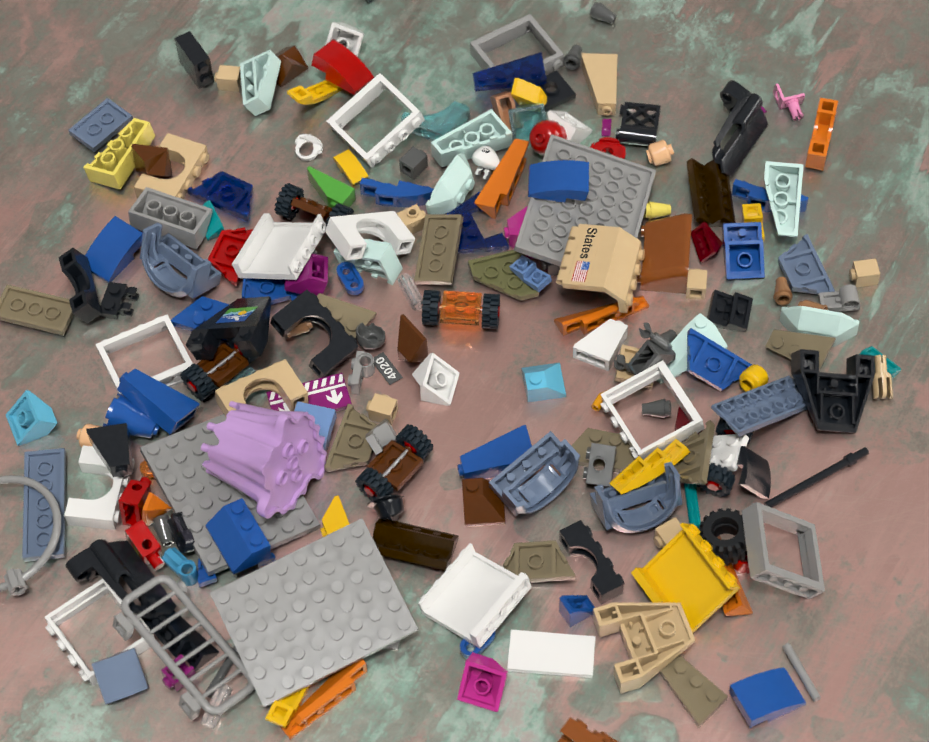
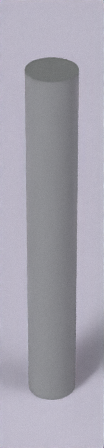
[782,643,821,702]

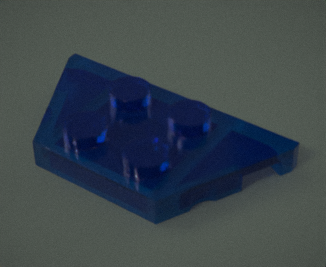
[187,171,253,222]

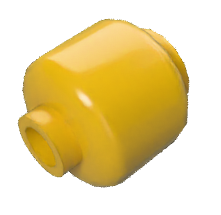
[739,364,769,392]

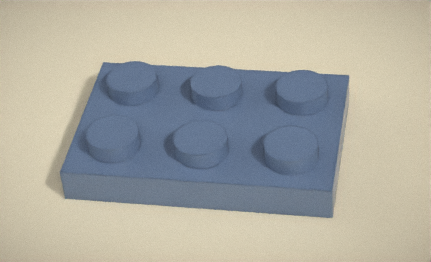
[69,98,133,153]

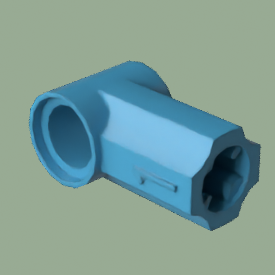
[162,547,198,586]

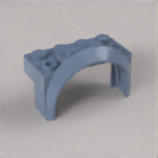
[140,223,222,299]
[489,431,580,516]
[590,462,683,533]

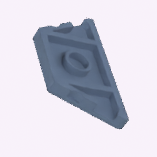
[778,234,835,295]

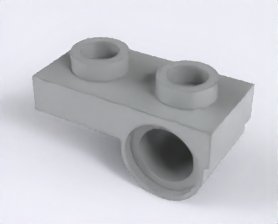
[818,285,860,312]
[348,351,375,395]

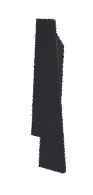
[141,604,219,671]

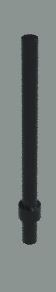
[764,447,869,508]

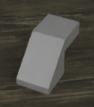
[365,418,397,455]

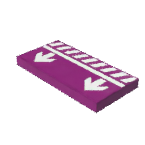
[266,373,352,412]

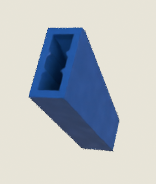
[117,369,200,435]
[457,425,532,479]

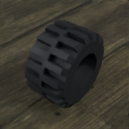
[699,508,747,566]

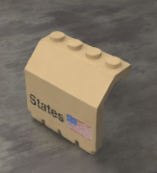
[556,224,645,313]

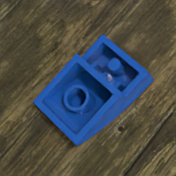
[528,160,589,203]
[85,216,142,283]
[722,222,765,280]
[729,667,806,728]

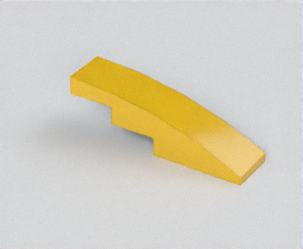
[609,439,690,495]

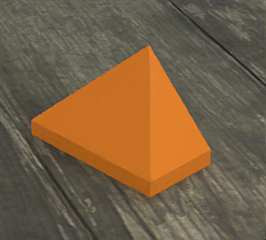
[142,492,172,527]

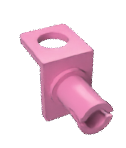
[773,83,805,121]

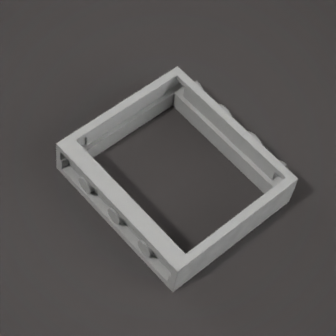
[470,14,564,93]
[742,502,825,599]

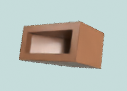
[489,91,521,130]

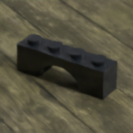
[58,248,102,323]
[559,520,624,605]

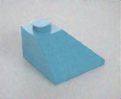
[521,362,566,403]
[6,390,58,446]

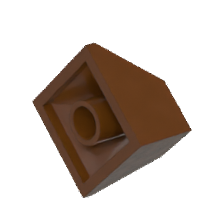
[462,478,506,526]

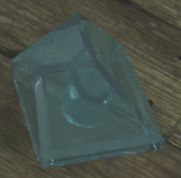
[508,103,546,143]

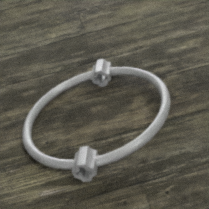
[0,475,61,596]

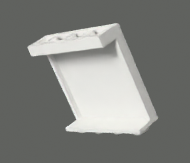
[232,213,327,280]
[418,543,531,648]

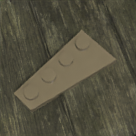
[659,655,728,728]

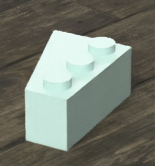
[240,50,281,116]
[333,239,403,285]

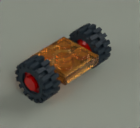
[422,290,500,329]

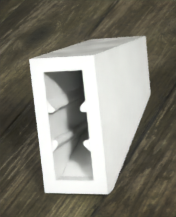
[573,319,628,371]

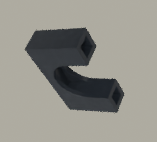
[270,290,358,378]

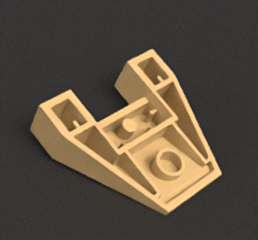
[593,602,695,694]

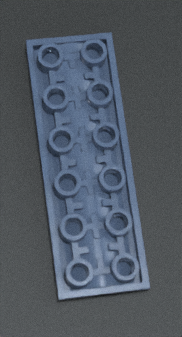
[711,376,807,437]

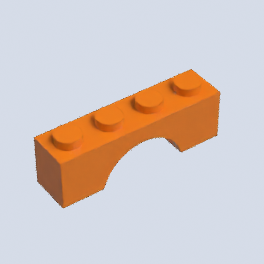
[805,98,838,170]

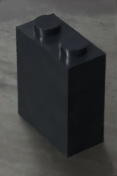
[174,31,214,89]

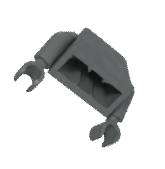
[614,322,676,375]

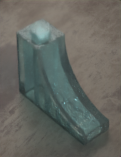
[401,101,470,141]

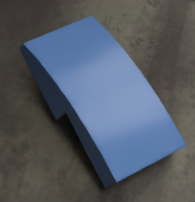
[509,255,552,292]

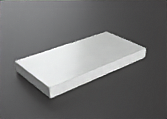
[507,630,596,678]

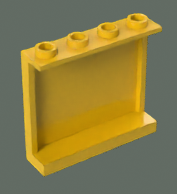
[631,523,740,633]

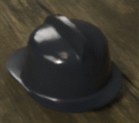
[367,495,404,522]

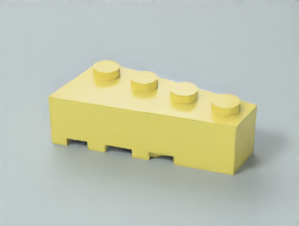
[83,118,155,190]

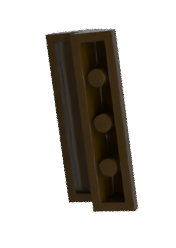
[686,158,736,228]
[373,518,459,570]

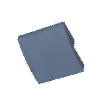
[91,647,149,704]

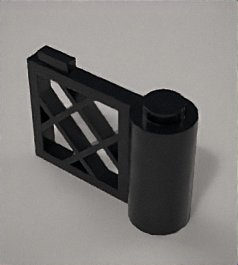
[616,102,661,146]

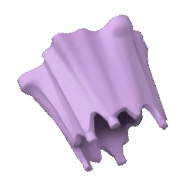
[201,401,327,518]

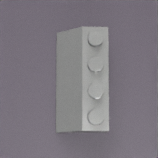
[128,187,213,249]

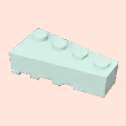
[431,109,512,167]

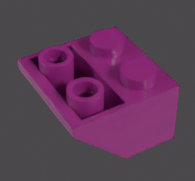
[284,253,328,296]

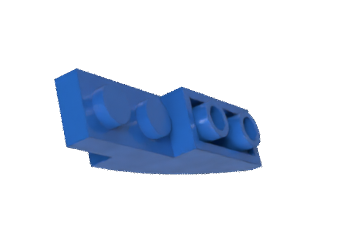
[360,178,434,208]
[732,179,809,213]

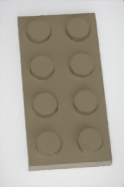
[414,214,463,285]
[0,284,73,336]

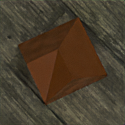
[275,45,308,87]
[131,144,172,176]
[397,314,428,362]

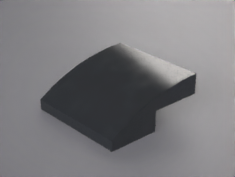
[707,290,753,331]
[737,446,771,499]

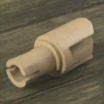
[872,355,893,399]

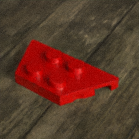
[208,227,254,287]

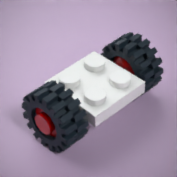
[697,417,754,497]

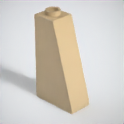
[581,53,618,116]

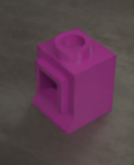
[161,654,196,692]

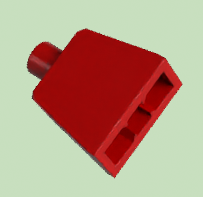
[118,477,152,526]

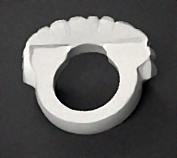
[295,134,323,161]

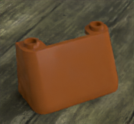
[637,213,692,294]

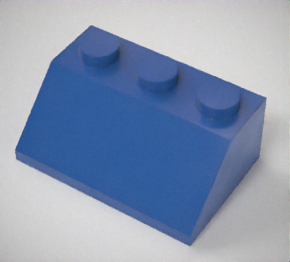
[205,498,271,575]

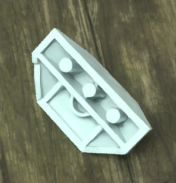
[426,153,475,214]
[779,306,859,347]

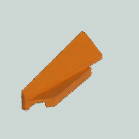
[475,139,529,219]
[281,659,368,740]

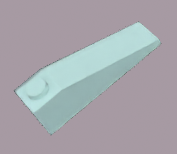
[764,161,804,237]
[656,313,728,384]

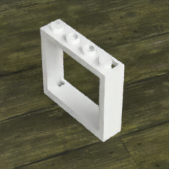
[327,73,425,168]
[96,315,193,394]
[601,360,704,460]
[45,579,155,686]

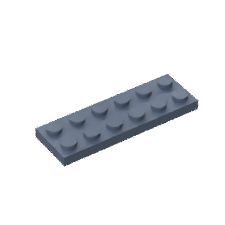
[22,448,66,562]

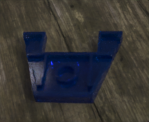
[448,192,509,254]

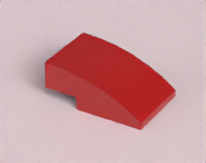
[312,39,374,95]

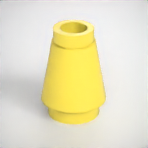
[643,201,671,220]

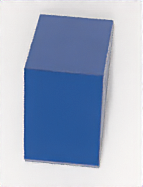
[559,595,595,627]

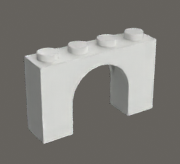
[325,211,415,260]
[64,445,135,530]

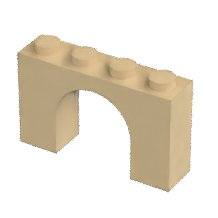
[134,133,209,199]
[215,359,308,416]

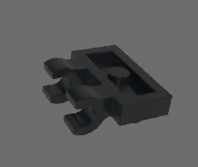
[99,282,139,319]

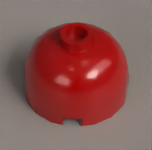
[529,120,567,156]

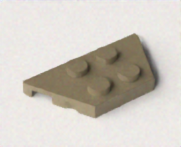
[324,404,377,472]
[674,420,715,485]
[571,428,635,473]
[503,540,576,583]

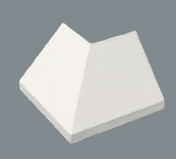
[412,353,460,406]

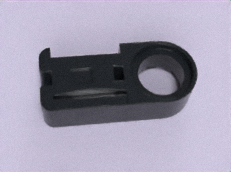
[167,512,195,553]

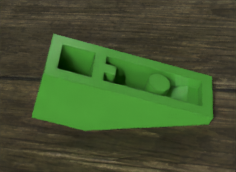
[307,166,356,208]

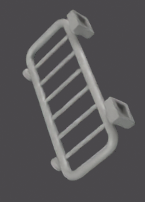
[112,575,255,720]

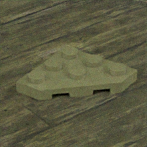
[468,250,539,301]

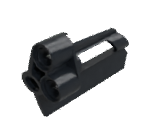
[712,80,768,177]
[65,539,176,620]

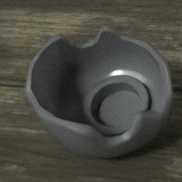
[356,322,385,350]

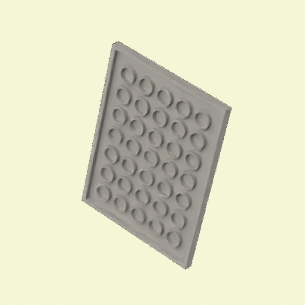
[513,134,656,266]
[140,404,320,576]
[210,518,419,708]

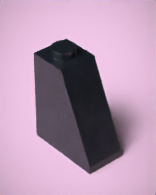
[86,423,133,477]

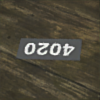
[373,352,403,385]

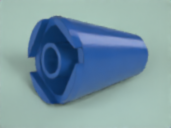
[103,393,161,438]

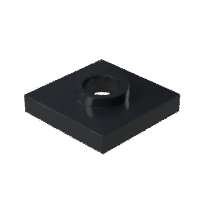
[531,70,576,112]

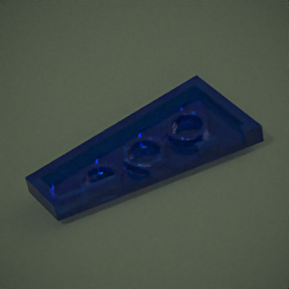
[473,52,546,92]

